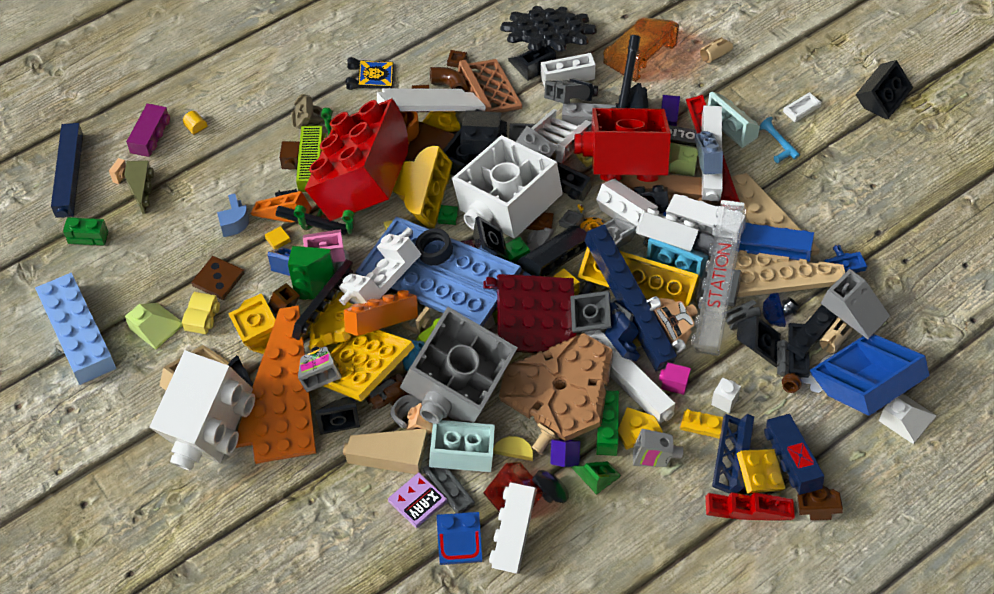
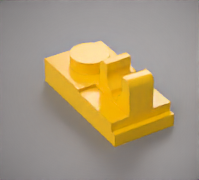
[680,409,723,439]

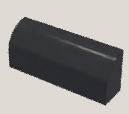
[516,226,587,277]

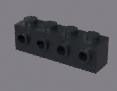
[550,158,592,202]

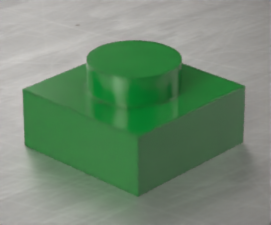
[438,205,459,225]

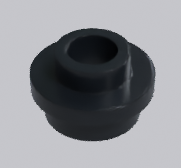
[782,297,800,315]

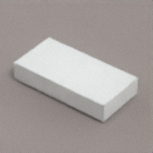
[783,92,822,122]

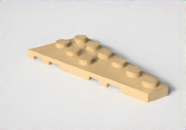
[731,173,820,260]
[724,250,845,297]

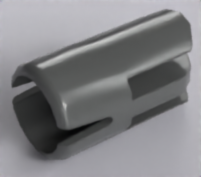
[722,300,761,330]

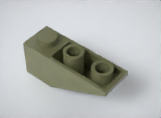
[124,160,154,214]

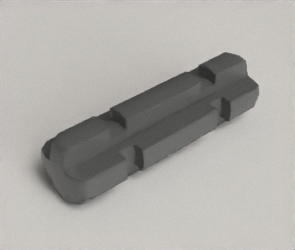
[777,340,789,377]

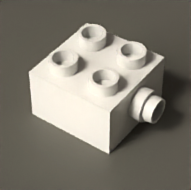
[452,135,563,239]
[149,350,255,471]

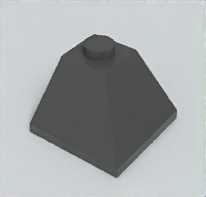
[571,291,612,333]

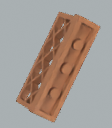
[458,59,522,112]

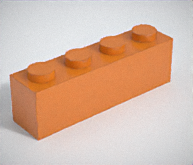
[344,290,418,336]

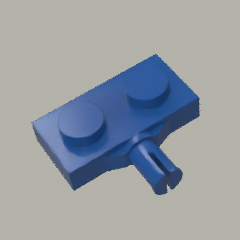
[824,245,867,273]

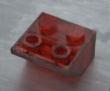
[483,462,543,513]

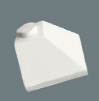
[879,394,936,444]

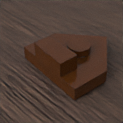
[797,485,843,521]

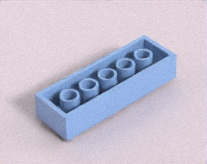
[35,273,116,385]

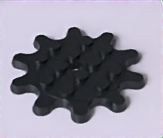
[500,6,597,52]

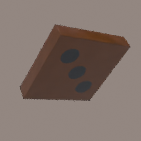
[191,256,245,300]

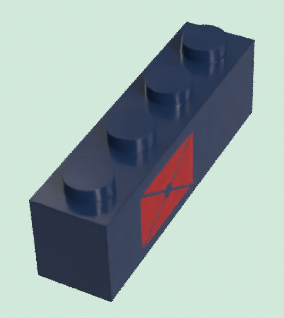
[764,413,825,495]

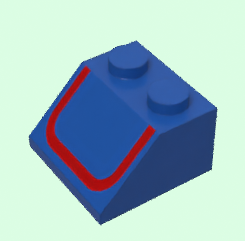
[437,512,482,565]

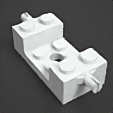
[339,227,421,305]

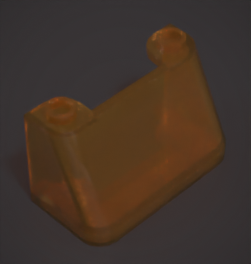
[603,17,679,82]

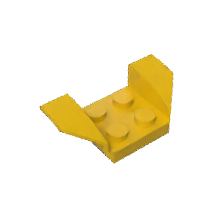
[228,293,276,355]

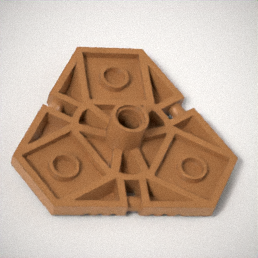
[499,333,613,441]

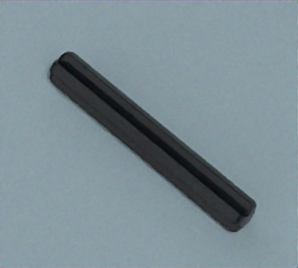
[276,206,347,235]

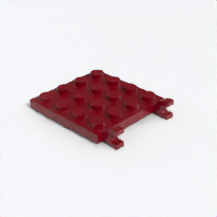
[483,274,576,353]

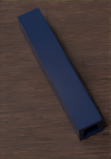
[51,123,83,218]

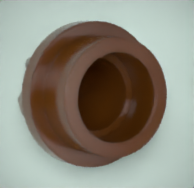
[782,372,802,393]

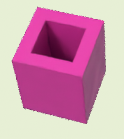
[659,362,691,395]

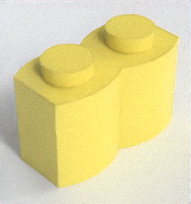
[182,292,220,334]

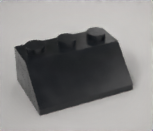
[856,60,914,119]

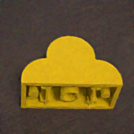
[393,146,453,229]

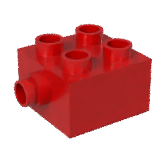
[574,108,671,182]

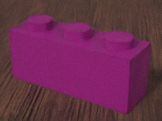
[126,103,170,157]

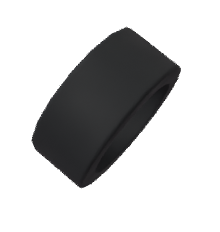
[415,228,453,266]

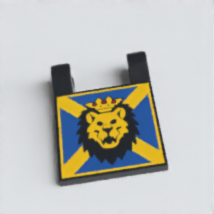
[346,57,393,90]

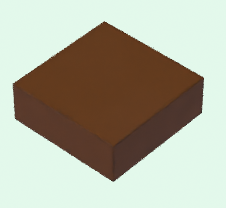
[447,50,467,68]

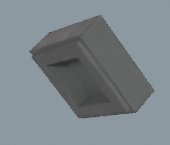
[559,210,585,229]

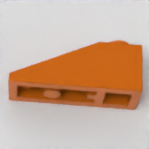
[250,191,312,223]

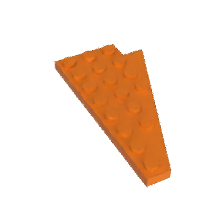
[236,305,317,464]

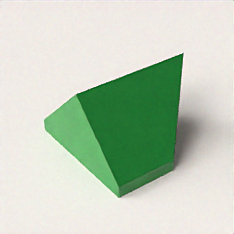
[571,461,621,495]

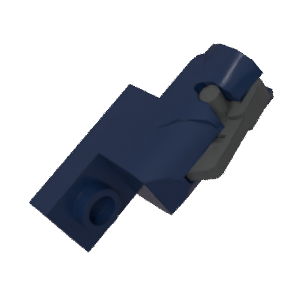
[604,302,641,361]

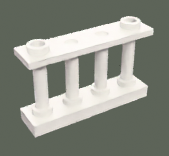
[531,109,592,163]

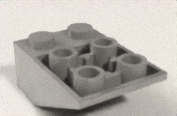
[821,269,890,339]

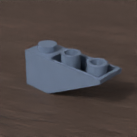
[695,131,723,174]

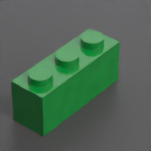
[596,390,619,456]

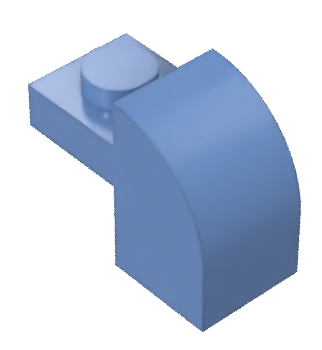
[217,194,249,237]

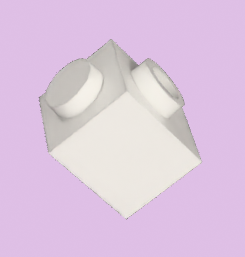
[711,378,741,413]

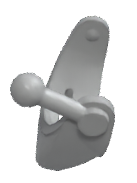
[390,394,422,429]

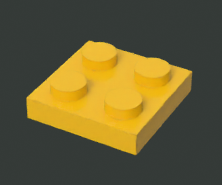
[737,449,786,493]

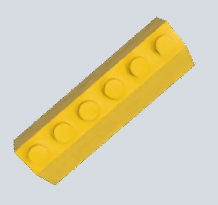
[577,247,700,307]

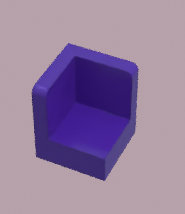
[550,439,580,467]

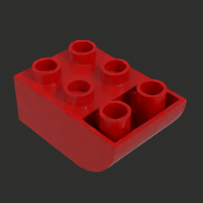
[305,98,408,221]

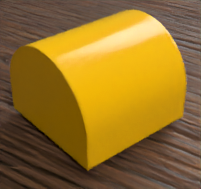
[183,111,208,135]

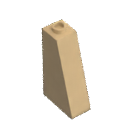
[343,429,428,474]

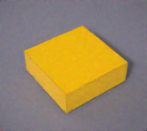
[265,226,291,250]

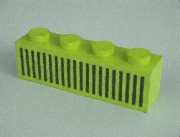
[296,126,327,192]

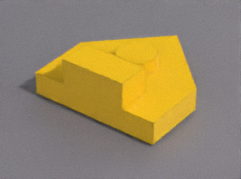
[423,111,461,132]
[618,407,663,450]

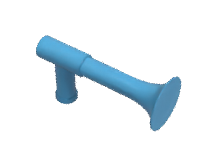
[759,117,800,164]

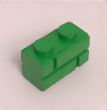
[63,217,108,246]

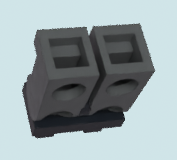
[544,79,598,104]

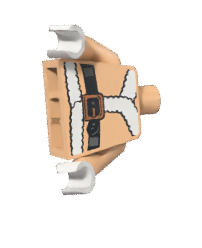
[646,296,698,354]

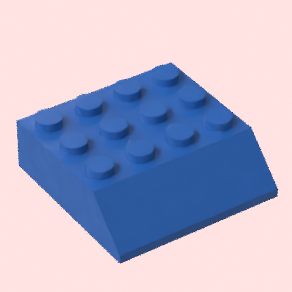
[810,334,930,416]

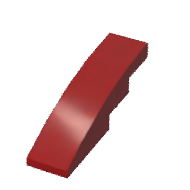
[705,492,795,521]

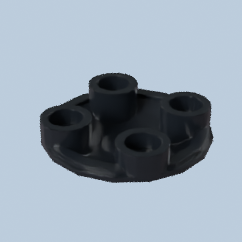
[532,470,569,503]

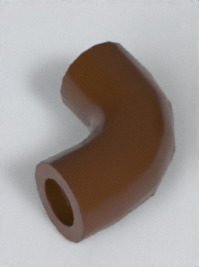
[430,67,468,92]

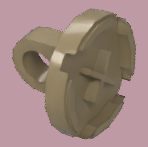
[291,94,324,129]

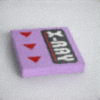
[388,472,447,529]

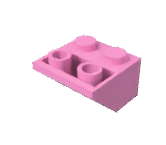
[303,229,345,263]

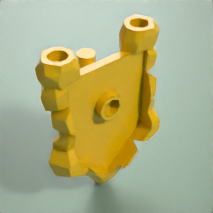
[308,291,353,352]

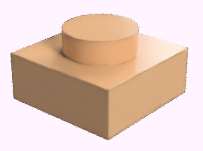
[109,158,126,184]

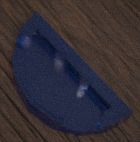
[762,293,786,327]

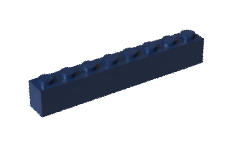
[585,224,677,371]

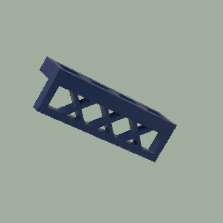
[712,414,755,494]

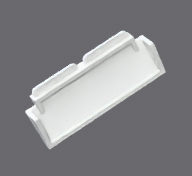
[377,88,485,111]

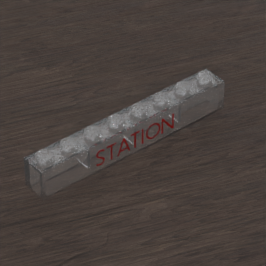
[691,200,746,356]

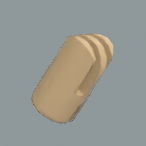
[700,37,733,63]
[819,317,854,353]

